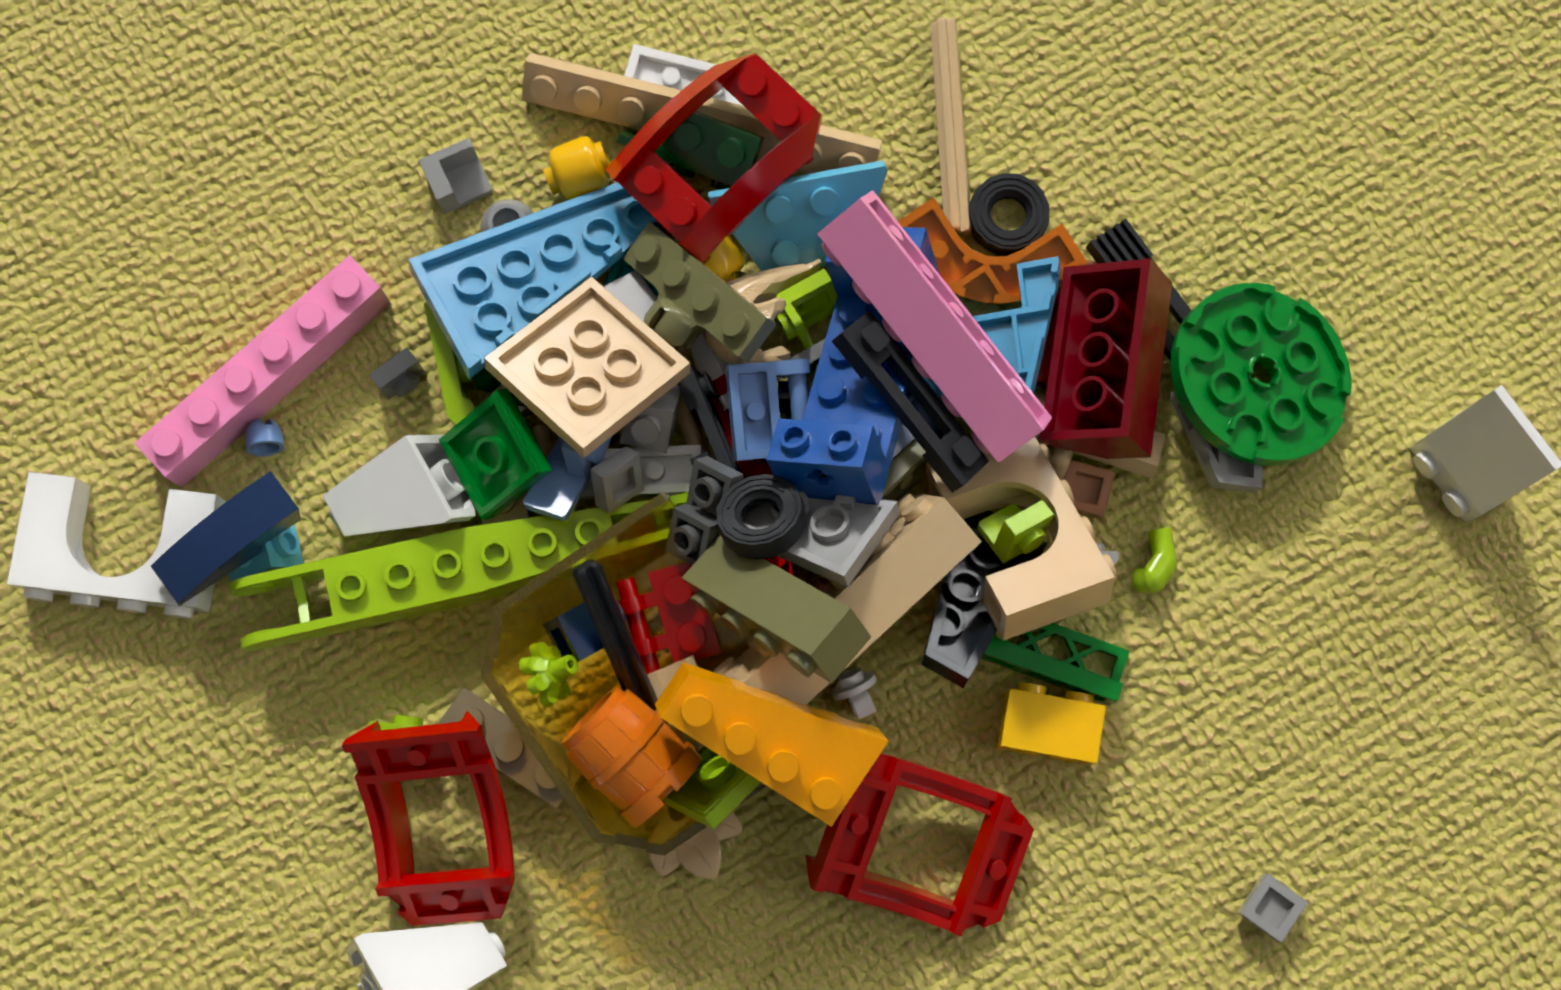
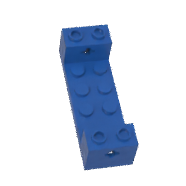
[766,227,940,505]

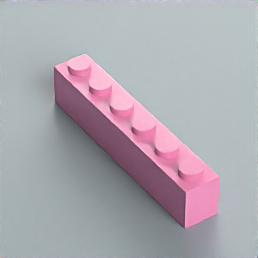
[817,190,1052,463]
[135,255,391,488]

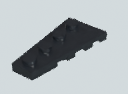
[921,511,1048,689]

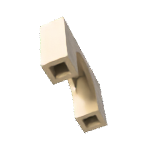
[925,437,1117,641]

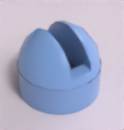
[245,418,284,457]

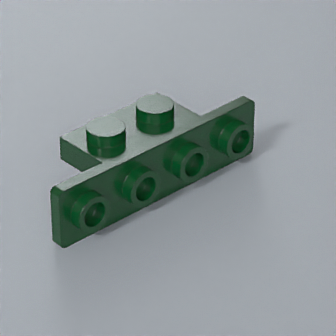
[617,111,764,190]

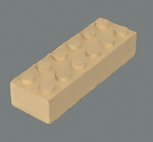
[713,494,982,705]

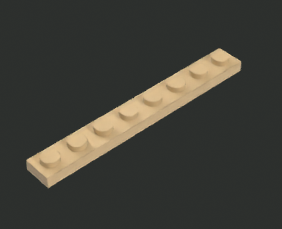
[522,53,882,173]

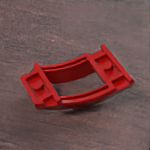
[605,53,823,264]
[342,711,515,926]
[805,753,1034,936]

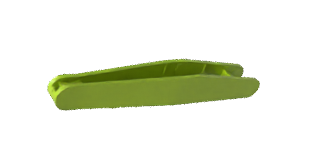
[229,492,688,651]

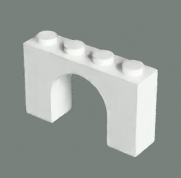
[7,472,227,619]

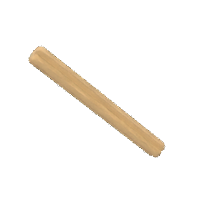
[930,17,971,235]

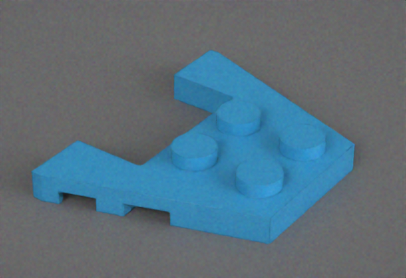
[921,256,1062,405]

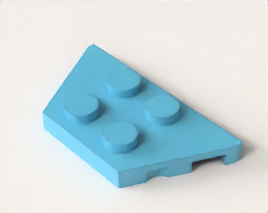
[708,160,887,271]

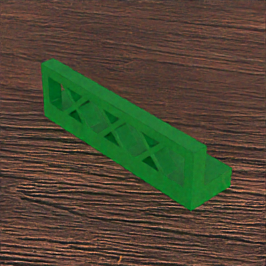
[981,623,1130,705]

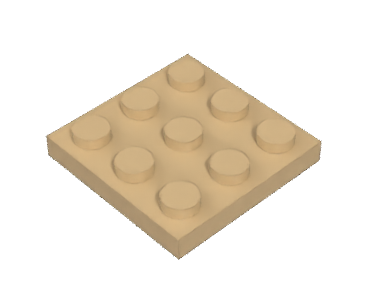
[484,277,690,458]

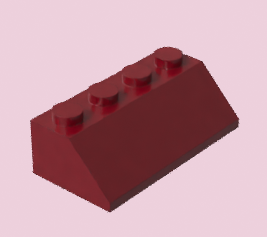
[1040,258,1172,459]

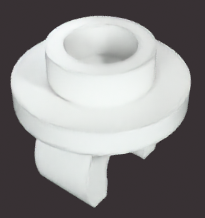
[830,667,877,719]

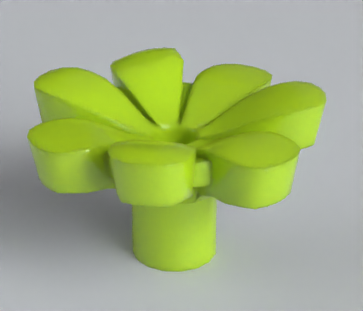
[519,642,578,707]

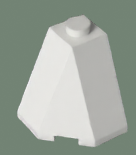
[322,435,476,536]
[346,922,507,990]

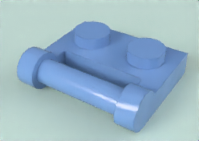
[725,359,810,461]

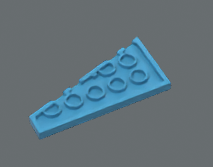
[408,183,663,379]

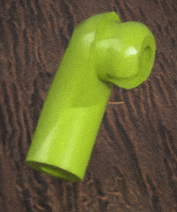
[1131,528,1177,593]

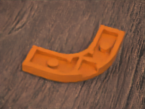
[898,197,1088,304]

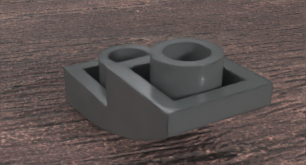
[666,456,744,565]

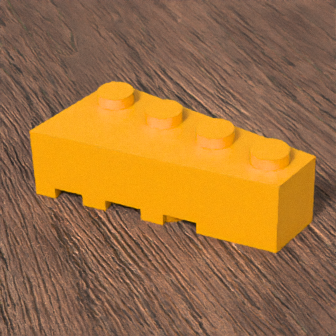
[655,662,889,827]

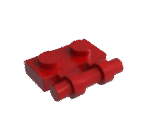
[616,562,721,674]

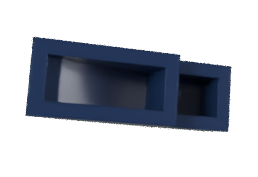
[151,471,301,606]

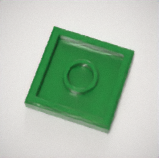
[439,389,552,521]

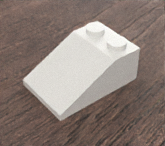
[1409,385,1561,523]

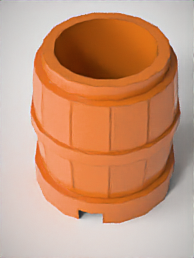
[561,686,702,828]

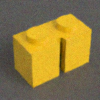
[996,682,1106,766]

